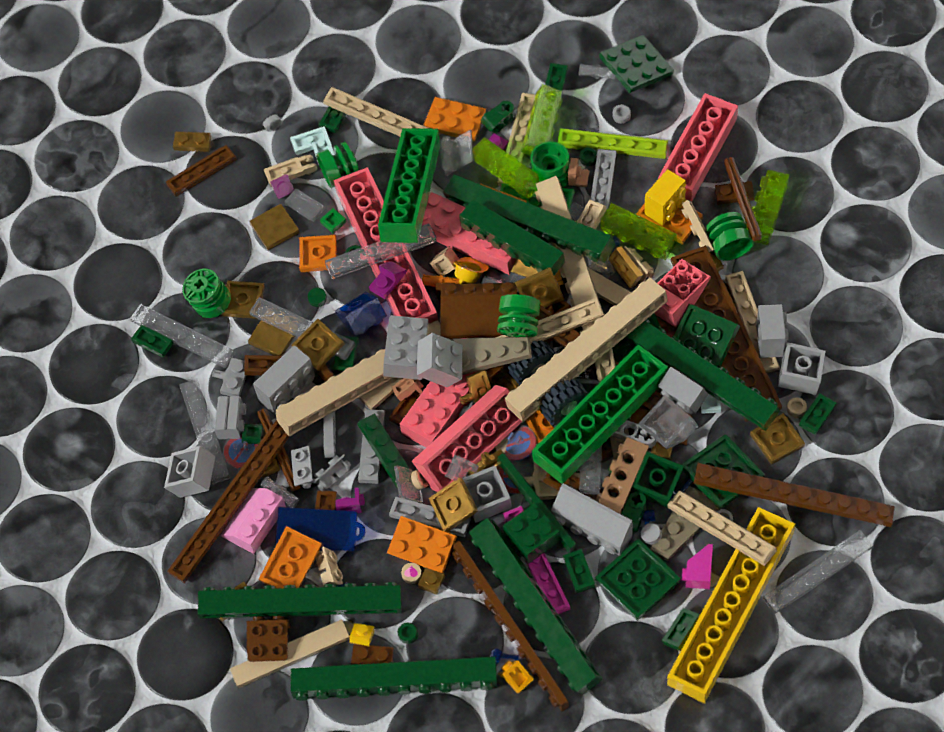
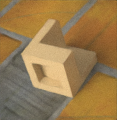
[430,246,459,276]

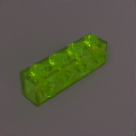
[521,84,562,155]
[472,137,540,199]
[746,170,789,246]
[600,203,677,261]

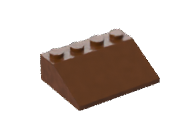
[440,282,518,339]

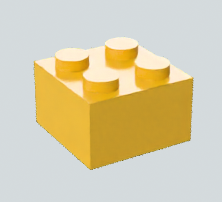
[645,169,686,226]

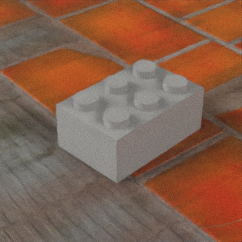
[383,315,428,380]
[253,346,315,415]

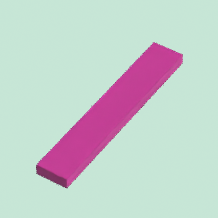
[503,506,570,614]

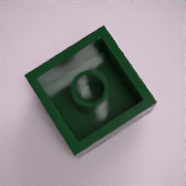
[630,451,684,508]
[503,503,560,564]

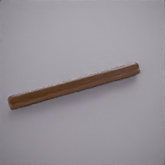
[724,157,762,241]

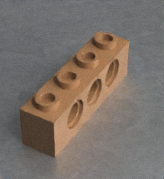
[595,437,649,514]

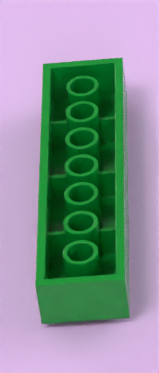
[378,128,440,243]
[532,345,668,484]

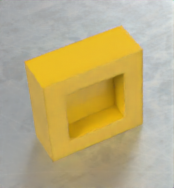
[350,623,374,646]

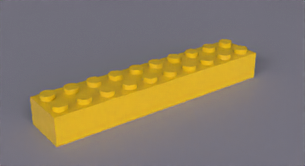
[667,507,795,703]

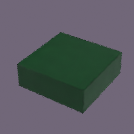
[242,424,263,444]

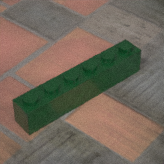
[459,200,565,275]

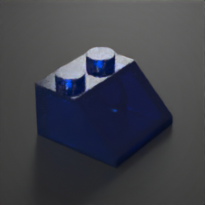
[335,292,387,336]

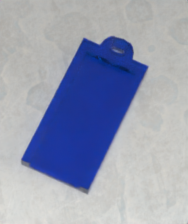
[276,507,366,552]

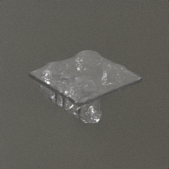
[441,130,473,176]

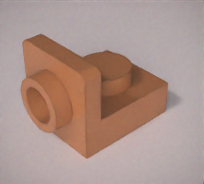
[568,158,589,187]
[391,378,424,401]

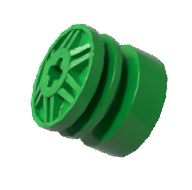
[530,141,570,188]
[316,142,359,189]
[705,212,754,261]
[182,268,231,318]
[497,294,541,338]

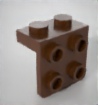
[247,616,291,662]

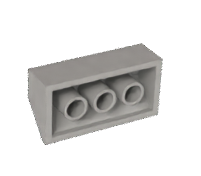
[551,483,633,555]

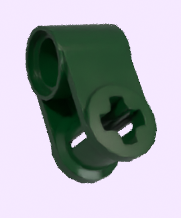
[481,101,515,134]
[621,492,647,533]

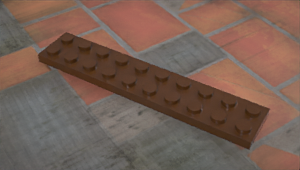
[670,245,782,422]

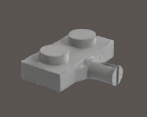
[212,358,247,396]

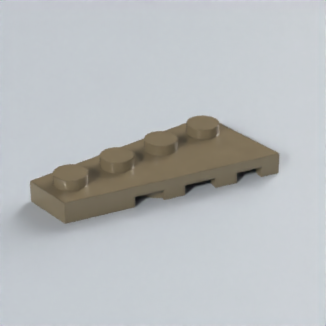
[453,337,532,375]
[650,486,721,561]

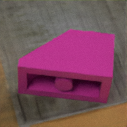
[682,544,713,589]

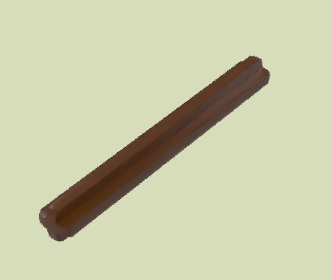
[257,409,301,491]

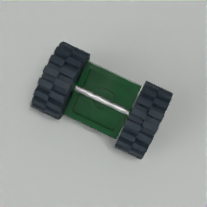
[508,340,589,427]

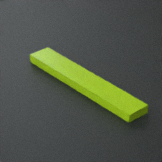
[558,128,668,159]

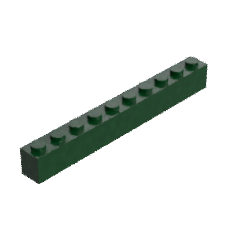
[443,175,616,263]
[623,319,780,431]
[469,518,603,694]
[198,582,402,619]
[290,657,497,701]

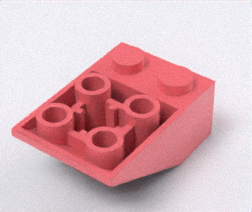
[654,259,711,328]

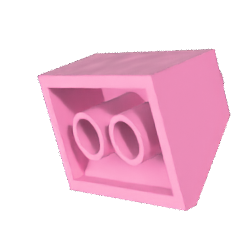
[221,488,286,554]

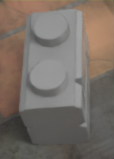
[215,396,246,439]

